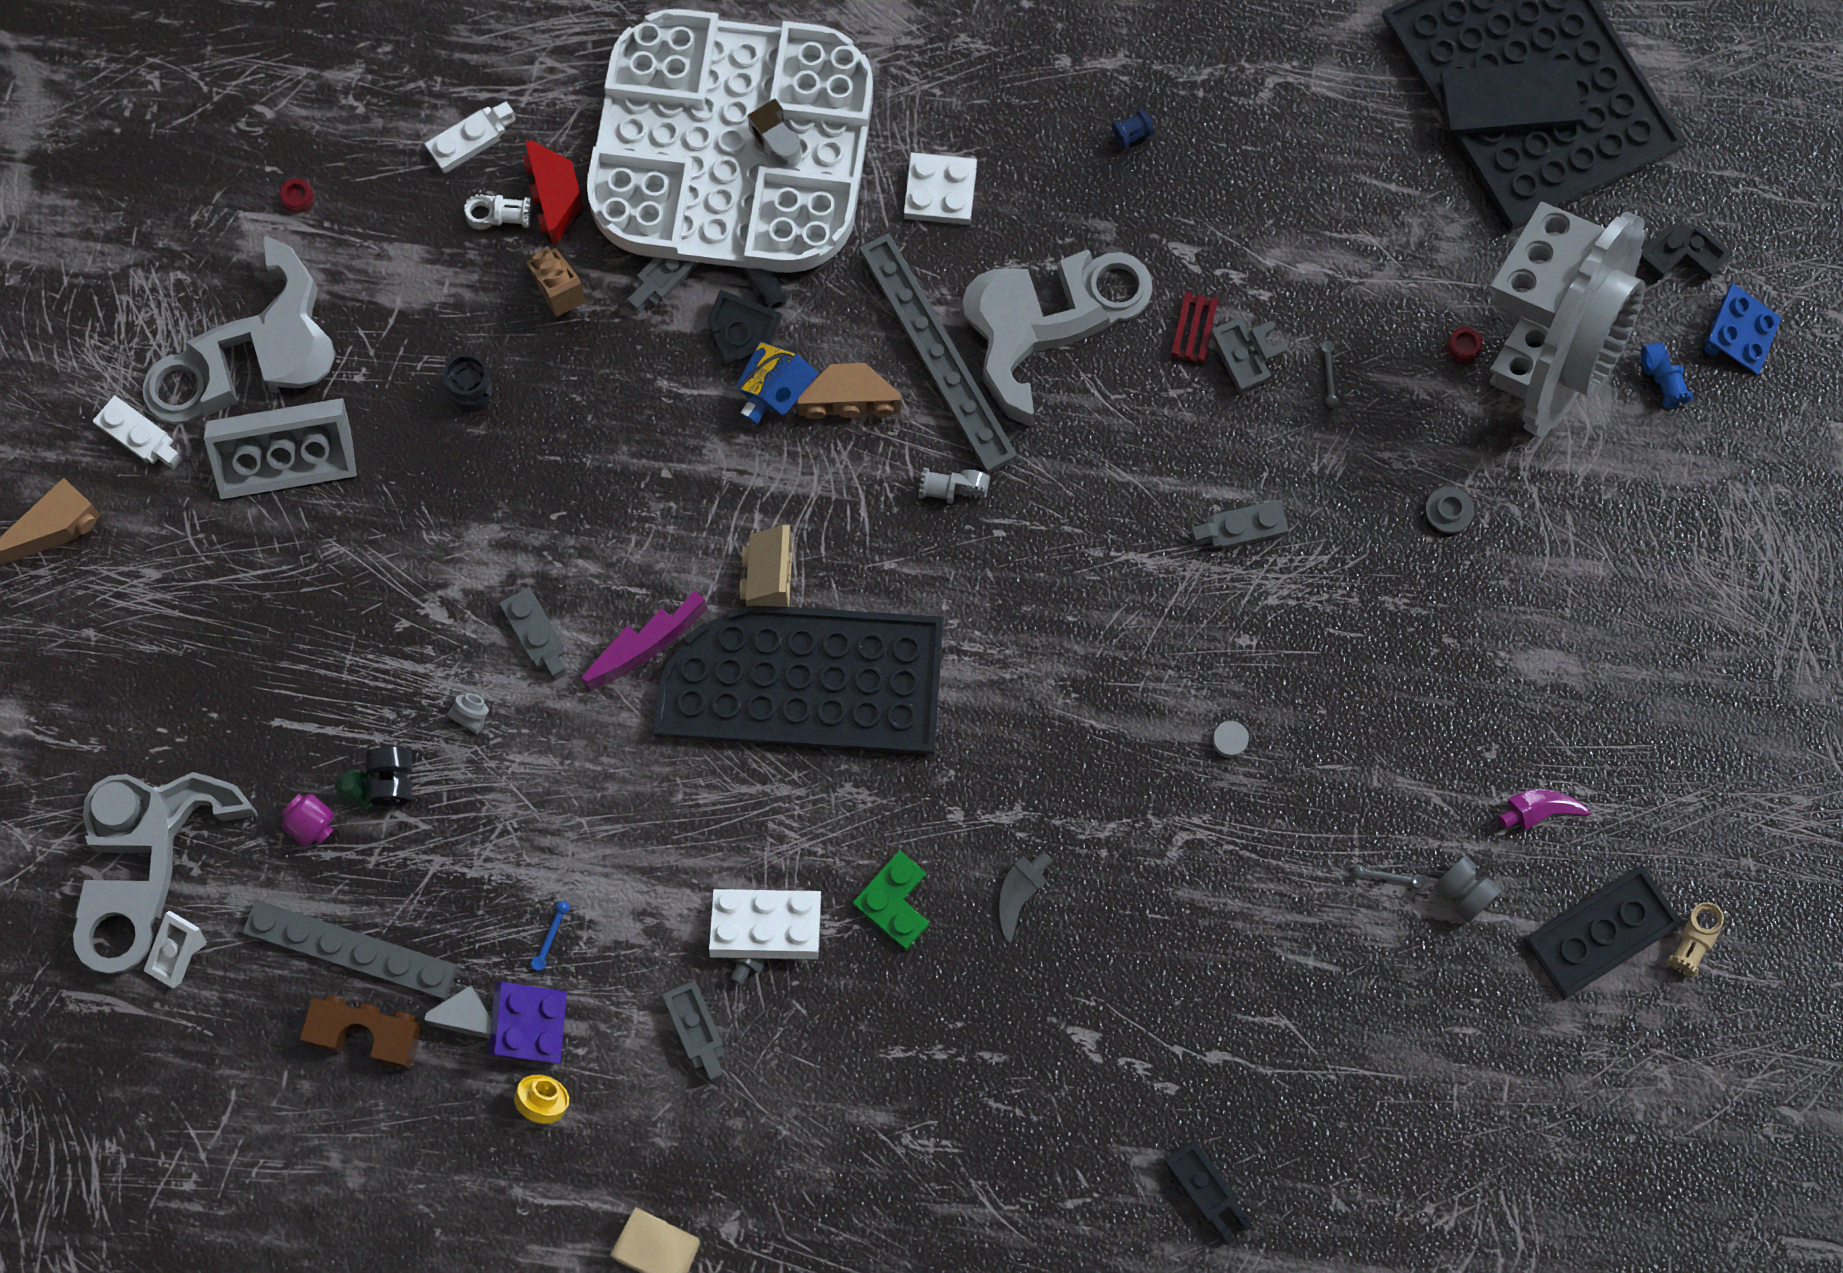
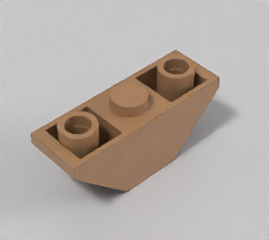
[526,248,586,316]
[798,363,901,419]

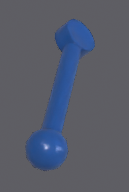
[531,901,570,971]

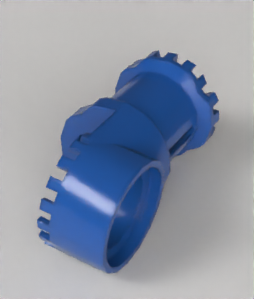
[1640,341,1694,409]

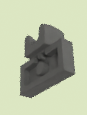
[1209,317,1286,393]

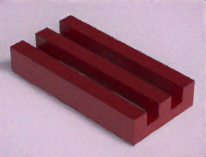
[1171,292,1218,364]

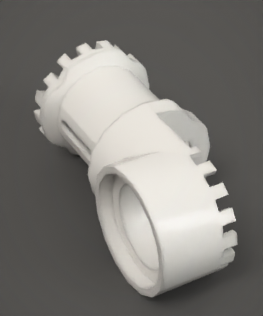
[464,195,531,230]

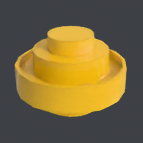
[514,1075,569,1124]

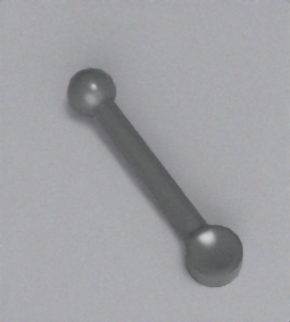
[1320,341,1338,408]
[1351,864,1426,889]

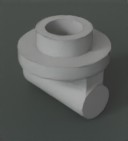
[447,693,489,734]

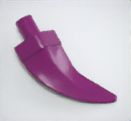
[1498,789,1590,830]

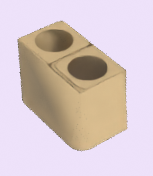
[610,1208,701,1273]

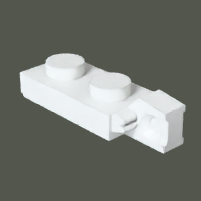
[425,102,516,173]
[93,395,183,470]

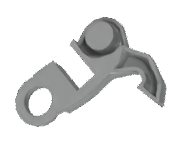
[143,236,334,424]
[962,250,1153,426]
[73,772,257,974]

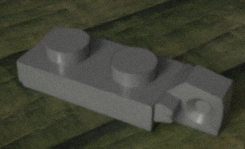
[627,257,701,315]
[1190,500,1289,550]
[499,586,567,681]
[662,980,726,1083]

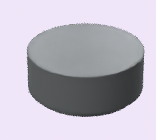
[1212,721,1249,758]

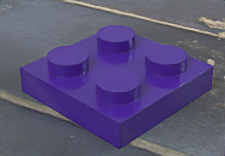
[488,982,567,1065]

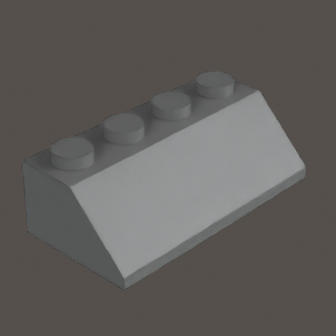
[204,398,357,499]

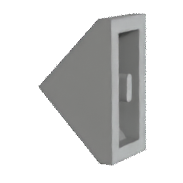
[424,985,492,1039]

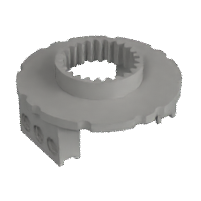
[1490,201,1645,437]

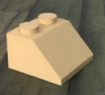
[740,525,793,607]

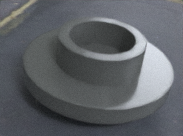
[1425,487,1474,534]

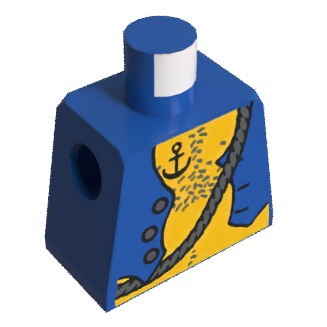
[737,342,818,425]

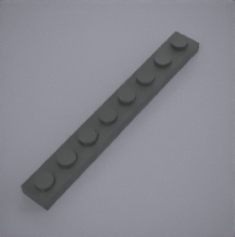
[860,233,1017,475]

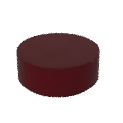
[279,178,315,213]
[1447,327,1483,362]

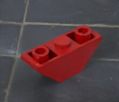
[522,140,583,244]

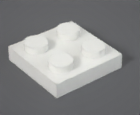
[904,153,977,225]

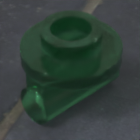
[335,769,371,809]

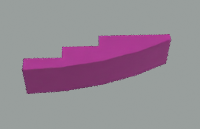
[581,591,707,691]

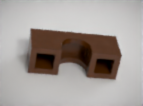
[300,995,423,1070]

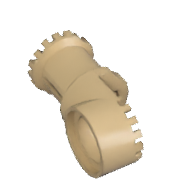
[1667,902,1724,977]

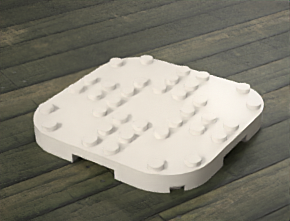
[587,9,873,272]

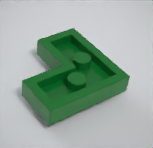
[852,850,930,951]

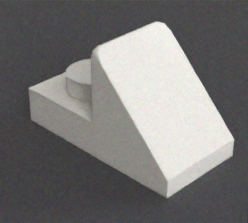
[144,911,206,989]

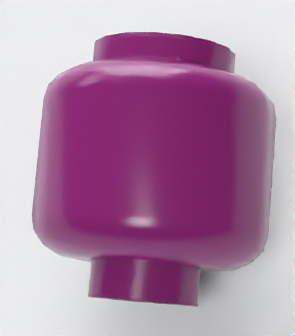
[280,794,334,847]

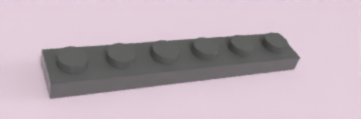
[242,899,459,1001]

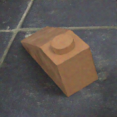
[0,478,101,565]

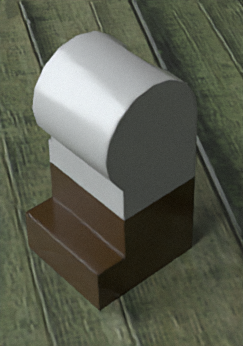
[747,98,801,169]

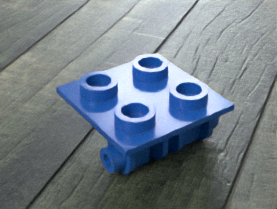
[1703,283,1782,375]

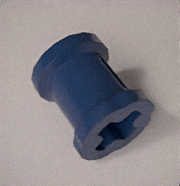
[1111,109,1154,150]

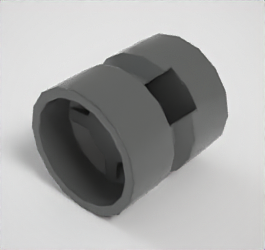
[1433,855,1502,923]

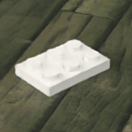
[709,889,821,959]

